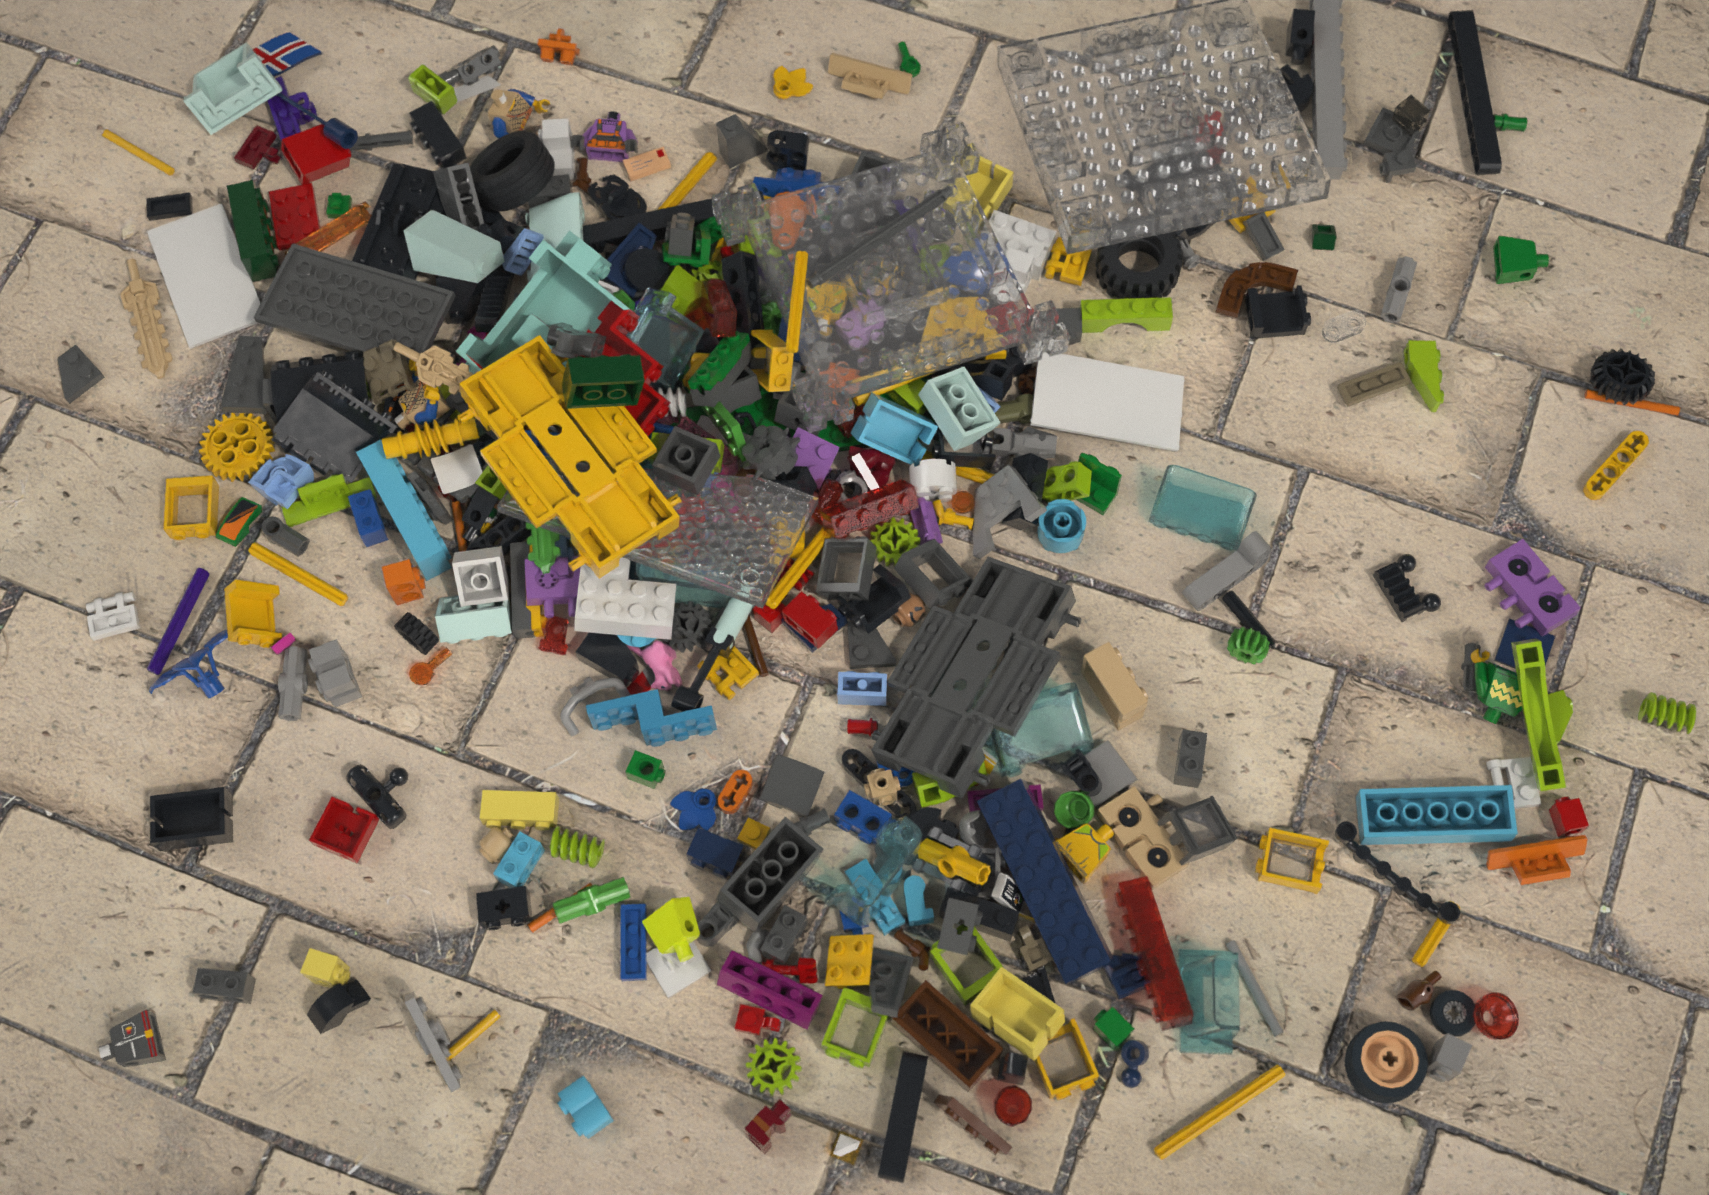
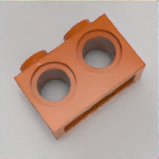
[382,559,426,605]

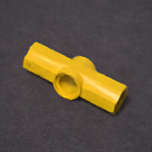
[918,838,990,885]

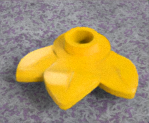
[773,65,813,99]

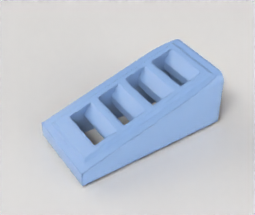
[503,228,544,276]

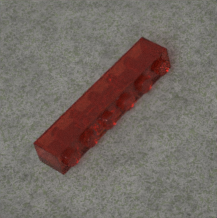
[1114,876,1194,1031]

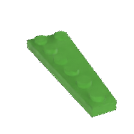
[672,357,746,462]

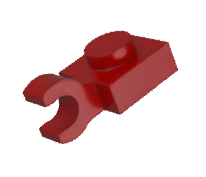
[734,1004,782,1036]

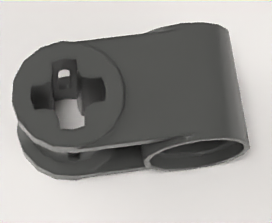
[697,902,739,947]

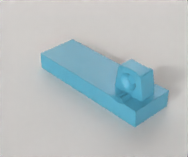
[845,859,906,936]

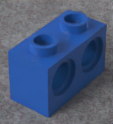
[348,489,389,548]
[834,790,892,844]

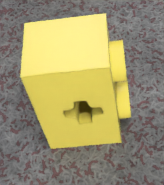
[300,948,350,988]

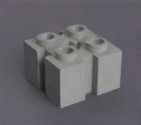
[308,639,362,708]

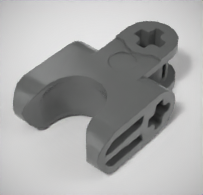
[547,322,606,358]

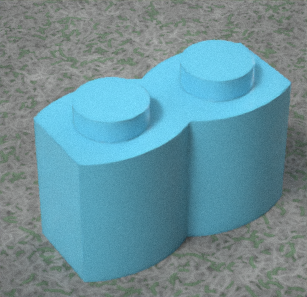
[557,1075,614,1139]

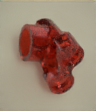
[538,616,569,656]

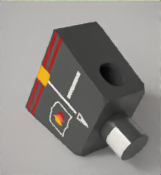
[99,1010,166,1067]

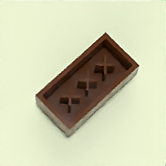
[892,980,1003,1093]

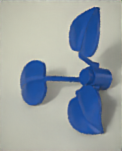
[149,630,228,699]

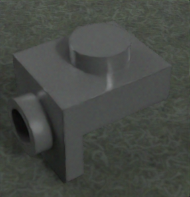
[1379,149,1416,183]

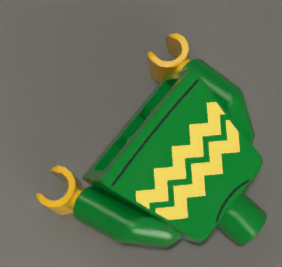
[1471,649,1523,724]

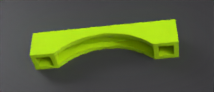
[1511,638,1566,791]

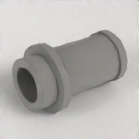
[1180,239,1200,269]

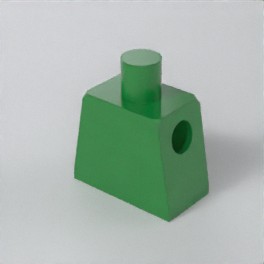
[1493,236,1549,284]

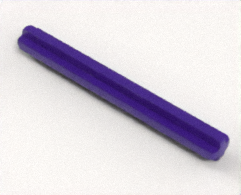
[147,568,210,675]

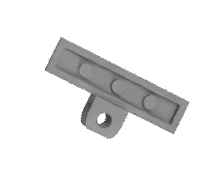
[405,992,463,1092]

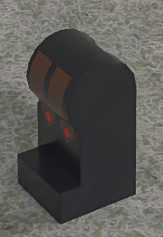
[997,1052,1028,1086]

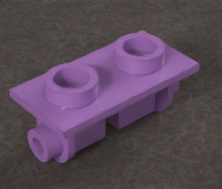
[909,497,943,545]

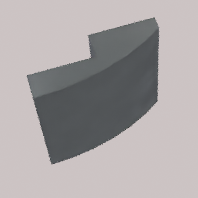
[759,754,825,818]

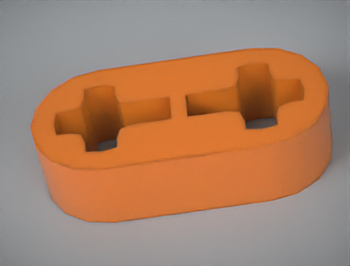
[718,770,753,814]

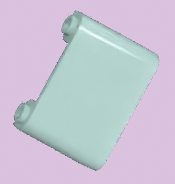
[525,192,585,283]

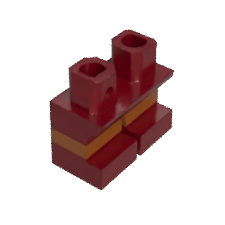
[744,1099,792,1155]

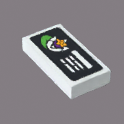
[991,873,1025,913]

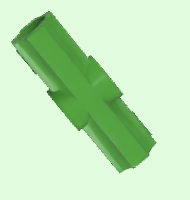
[552,877,631,924]

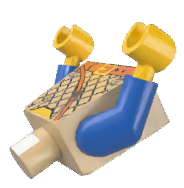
[488,89,550,139]
[394,359,450,429]

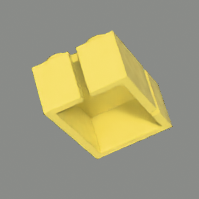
[943,154,1014,236]
[970,967,1065,1061]

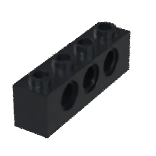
[721,251,764,346]

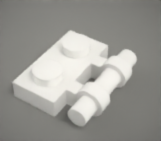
[86,592,140,641]

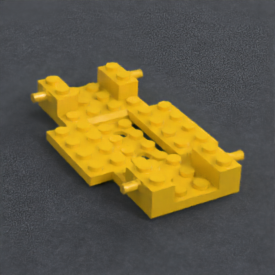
[457,335,681,579]

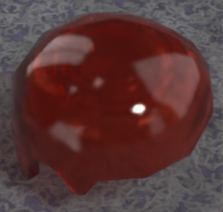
[993,1085,1032,1127]

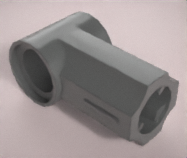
[262,516,310,557]

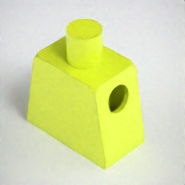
[642,897,700,962]

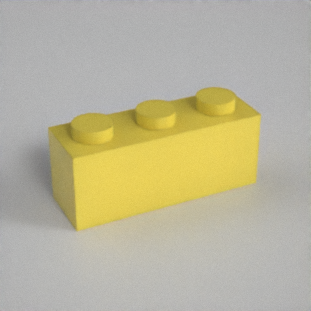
[479,790,559,831]

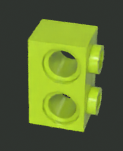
[1042,461,1092,503]

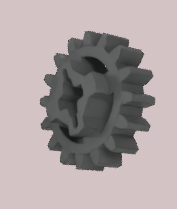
[663,601,712,653]

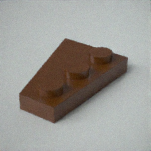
[933,1095,1012,1155]

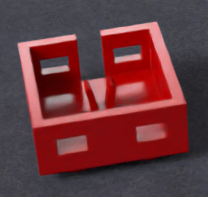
[309,797,380,864]

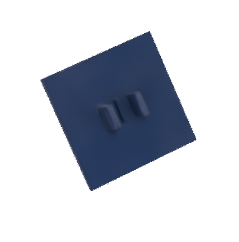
[1494,618,1555,669]

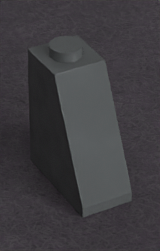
[716,114,768,169]

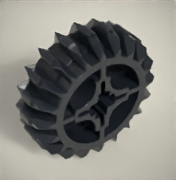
[1590,348,1655,406]

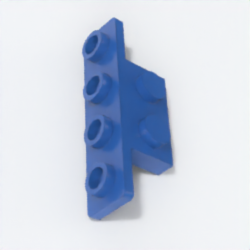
[753,167,841,205]

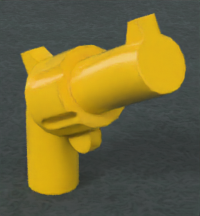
[932,500,974,530]

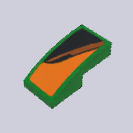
[216,497,262,547]

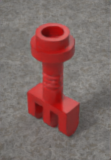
[761,958,818,984]

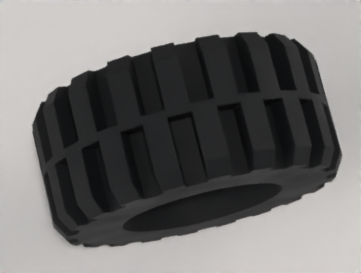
[1095,217,1183,299]

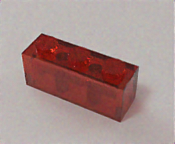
[701,279,737,337]

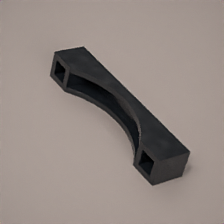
[879,319,1013,401]

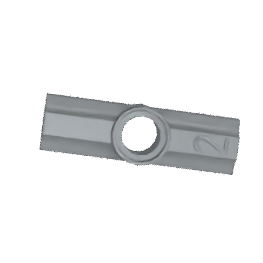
[1380,256,1417,323]
[278,647,308,721]

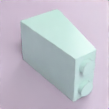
[404,210,504,283]

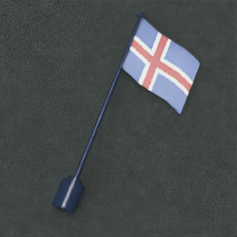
[252,32,358,149]

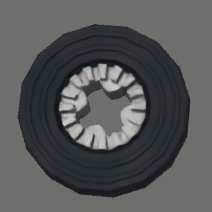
[1430,990,1478,1037]

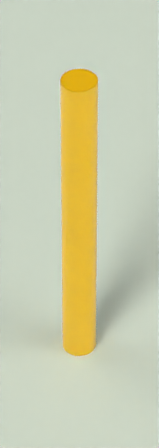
[102,129,175,176]

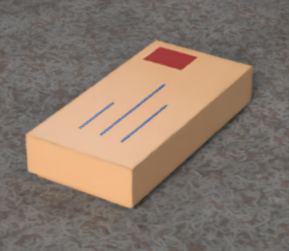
[623,147,671,181]

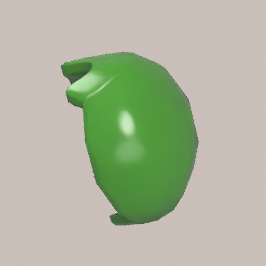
[1054,791,1094,829]

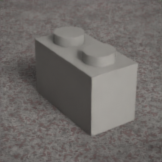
[1427,1033,1472,1082]

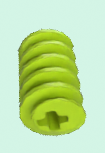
[1638,692,1696,734]
[550,826,605,868]

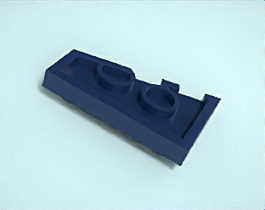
[604,223,657,301]

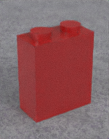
[281,124,352,185]

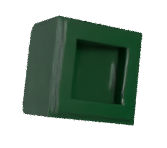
[1312,224,1337,251]

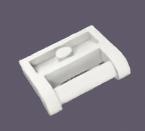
[1486,757,1541,809]

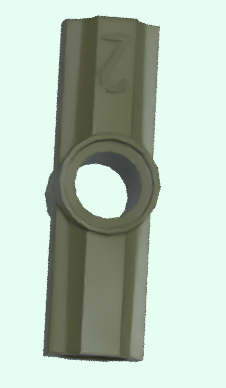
[995,394,1034,424]

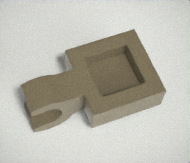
[1017,925,1053,972]

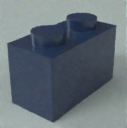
[686,828,745,879]

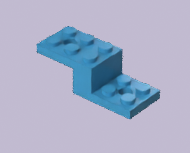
[586,689,717,747]

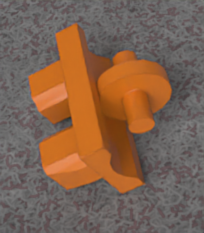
[538,28,580,65]

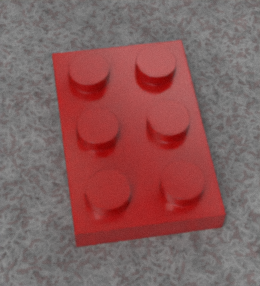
[269,183,323,251]

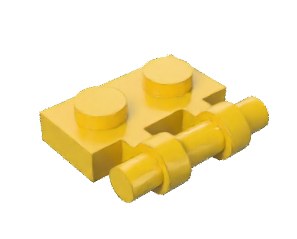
[1045,237,1093,286]
[697,646,759,700]

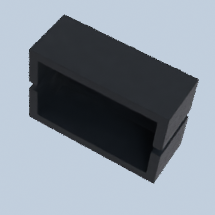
[150,787,233,851]

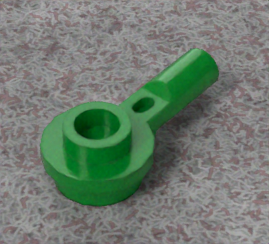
[898,41,921,78]

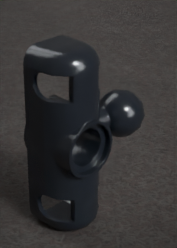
[346,764,408,829]

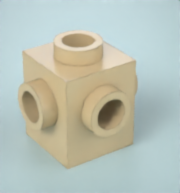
[863,768,901,806]

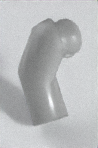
[746,928,770,964]

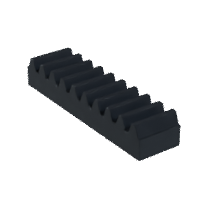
[475,264,514,333]

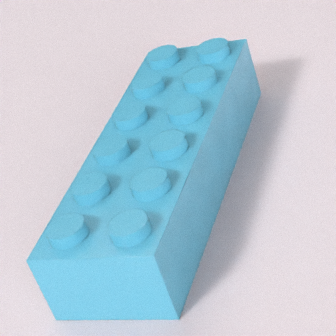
[356,440,452,581]
[1355,785,1518,845]

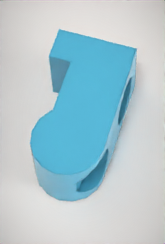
[904,875,934,927]

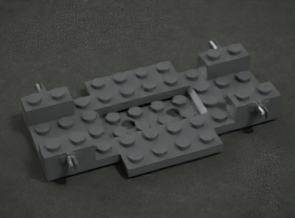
[871,557,1082,798]

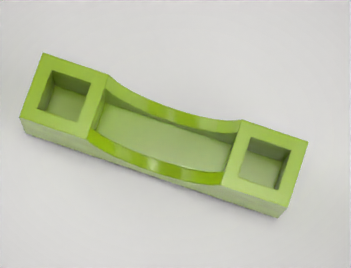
[1080,297,1173,333]

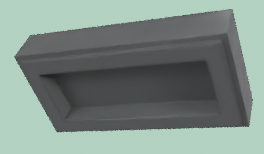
[1243,211,1285,261]

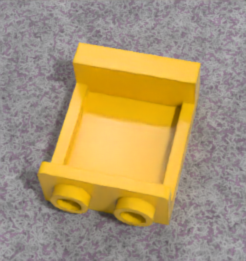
[224,579,282,648]

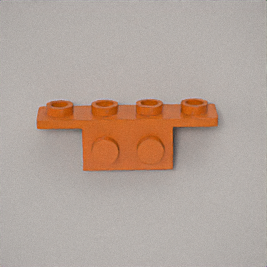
[1486,835,1588,885]

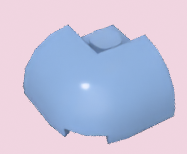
[249,454,314,509]

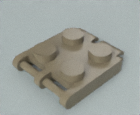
[363,339,414,405]

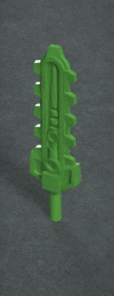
[526,473,561,574]

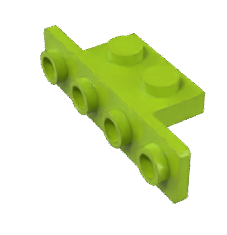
[282,474,377,527]

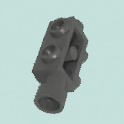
[438,45,501,87]

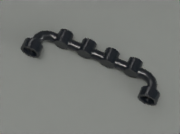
[1335,821,1460,924]

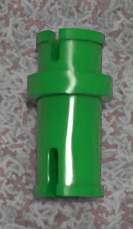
[1493,113,1527,132]

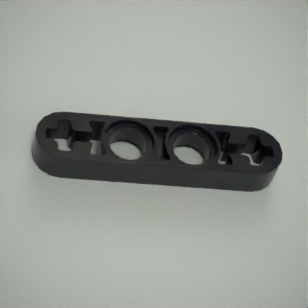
[842,749,916,822]

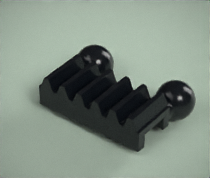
[1373,554,1441,622]

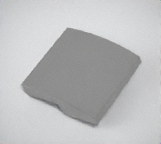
[1084,741,1138,809]

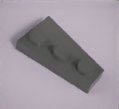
[868,948,914,1018]

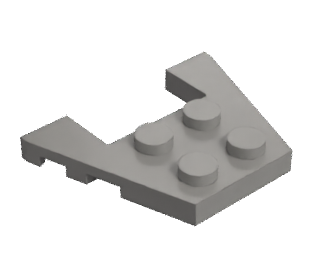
[973,465,1047,559]

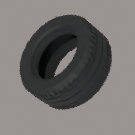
[470,130,555,212]

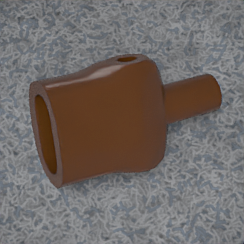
[1396,970,1442,1011]

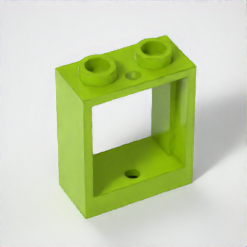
[930,924,1004,1006]
[821,987,889,1069]

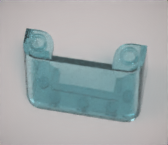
[988,682,1094,777]

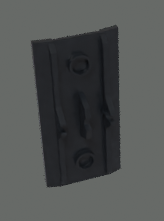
[352,164,444,280]

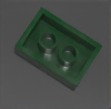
[562,354,645,409]

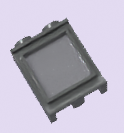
[1157,796,1238,866]

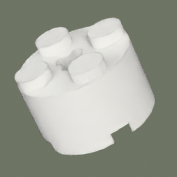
[909,459,957,502]

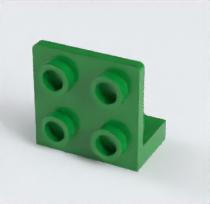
[662,224,711,267]
[1075,452,1122,515]

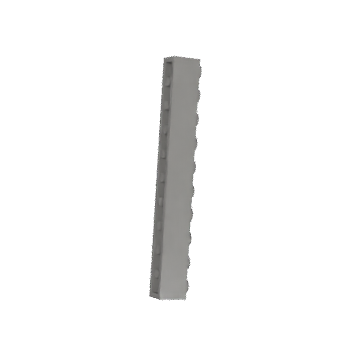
[1309,0,1348,180]

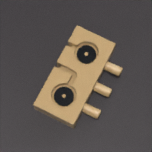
[1096,786,1189,891]

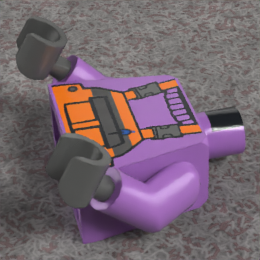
[571,111,638,162]

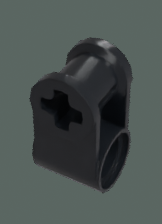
[1059,748,1102,797]

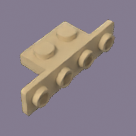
[828,53,912,99]

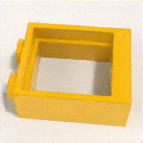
[164,475,219,540]

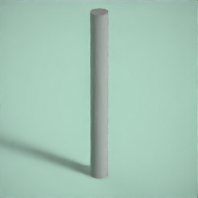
[1226,940,1283,1037]

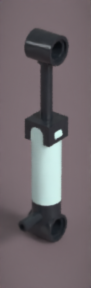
[671,554,776,712]

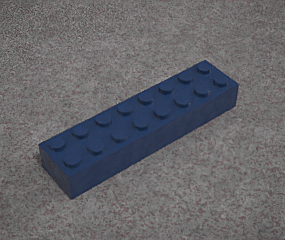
[977,779,1115,984]

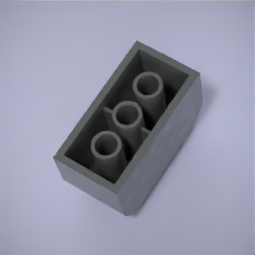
[717,817,824,933]

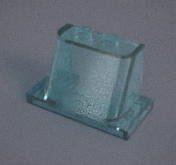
[626,288,705,390]
[1178,949,1240,1055]

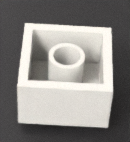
[452,546,510,607]

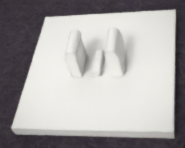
[647,941,712,998]

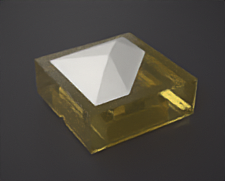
[830,1130,863,1166]

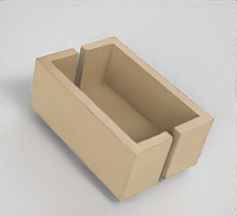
[1080,642,1148,731]

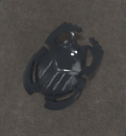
[587,174,647,220]

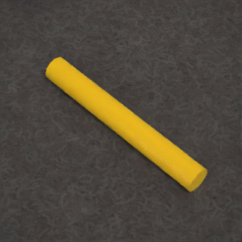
[448,1009,501,1060]

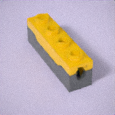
[510,542,548,639]

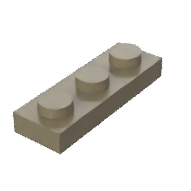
[1337,362,1411,407]

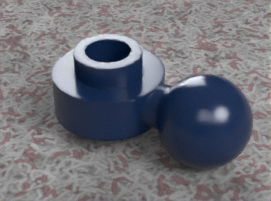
[1121,1040,1149,1088]

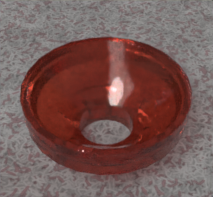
[1474,992,1519,1040]

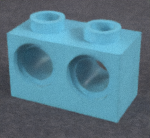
[493,831,545,888]

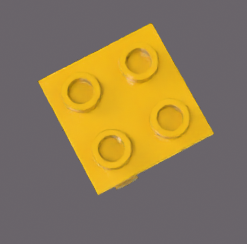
[825,934,874,990]

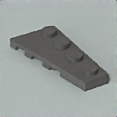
[220,336,268,414]

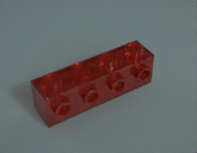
[819,479,919,539]

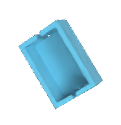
[851,392,938,467]

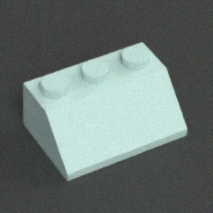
[918,367,1001,451]
[435,591,512,644]

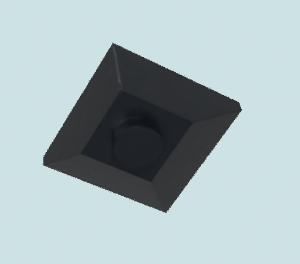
[436,277,485,324]

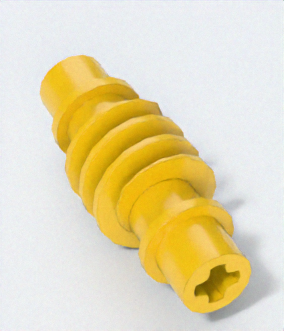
[382,418,480,459]

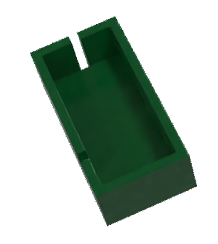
[227,180,281,282]

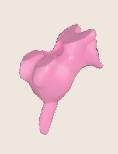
[626,640,683,691]

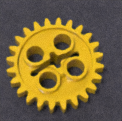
[199,413,275,482]

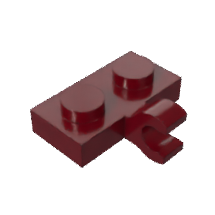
[234,125,282,170]

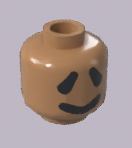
[892,592,926,627]

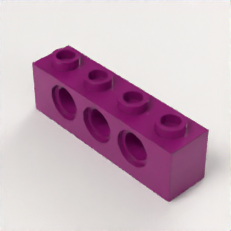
[717,950,823,1030]

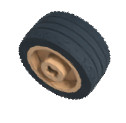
[1345,1021,1428,1103]

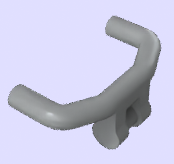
[560,677,631,736]

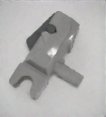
[992,427,1057,459]

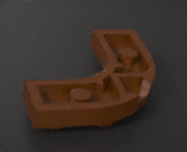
[1215,262,1298,318]

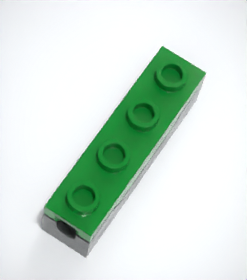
[688,331,754,407]

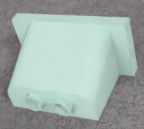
[183,42,282,135]

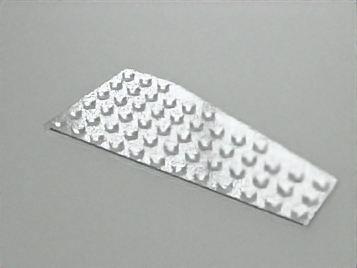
[497,457,818,608]

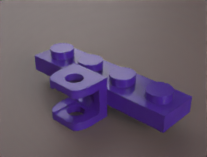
[267,76,318,142]

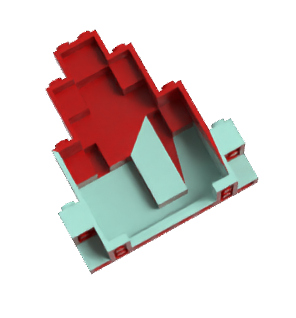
[456,230,671,436]

